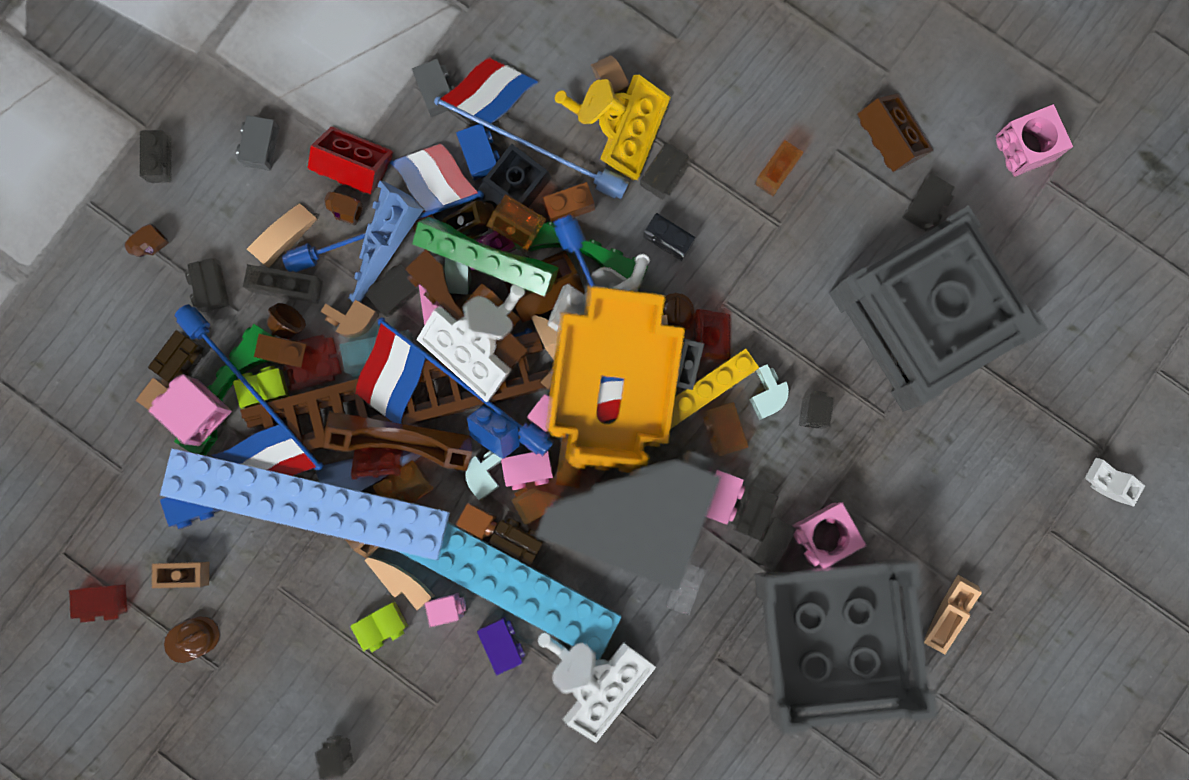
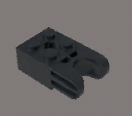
[466,144,552,233]

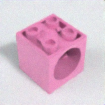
[996,104,1073,177]
[148,374,232,446]
[792,503,866,569]

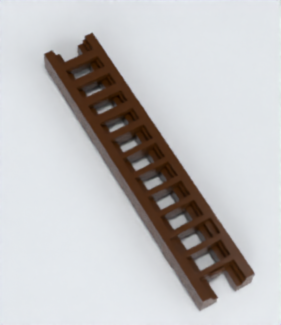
[240,331,549,452]

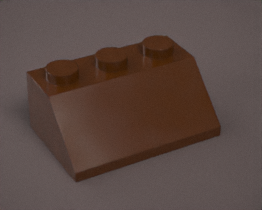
[857,93,934,172]
[503,250,585,323]

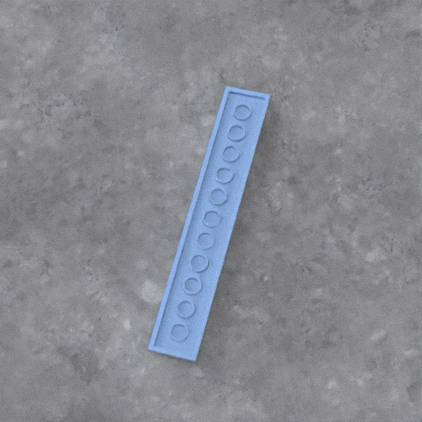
[160,449,450,560]

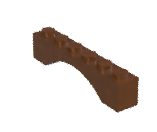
[405,249,528,369]
[323,412,472,471]

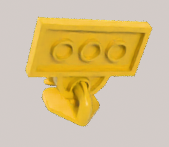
[555,75,671,180]

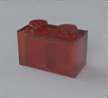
[69,584,128,623]

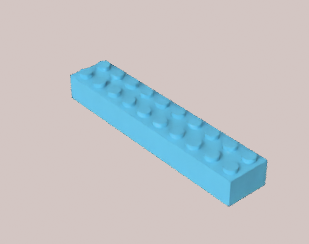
[398,503,621,660]

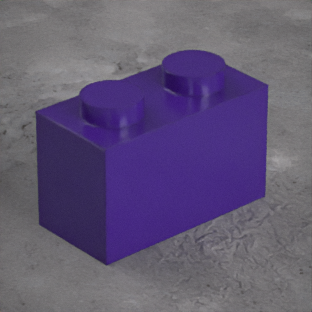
[477,617,526,676]

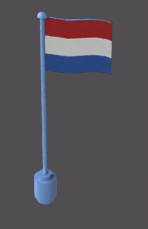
[434,58,629,199]

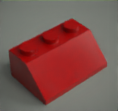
[307,126,394,194]

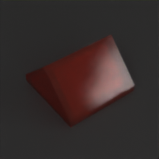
[694,309,731,361]

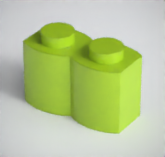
[233,366,289,409]
[350,602,408,652]

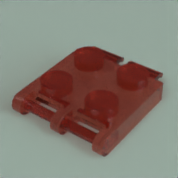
[283,334,342,391]
[351,447,404,480]

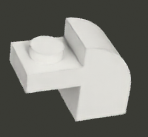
[1085,458,1145,506]

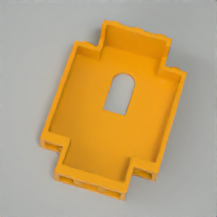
[545,286,684,473]

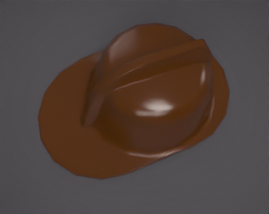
[662,293,694,340]
[267,303,306,339]
[164,616,220,663]

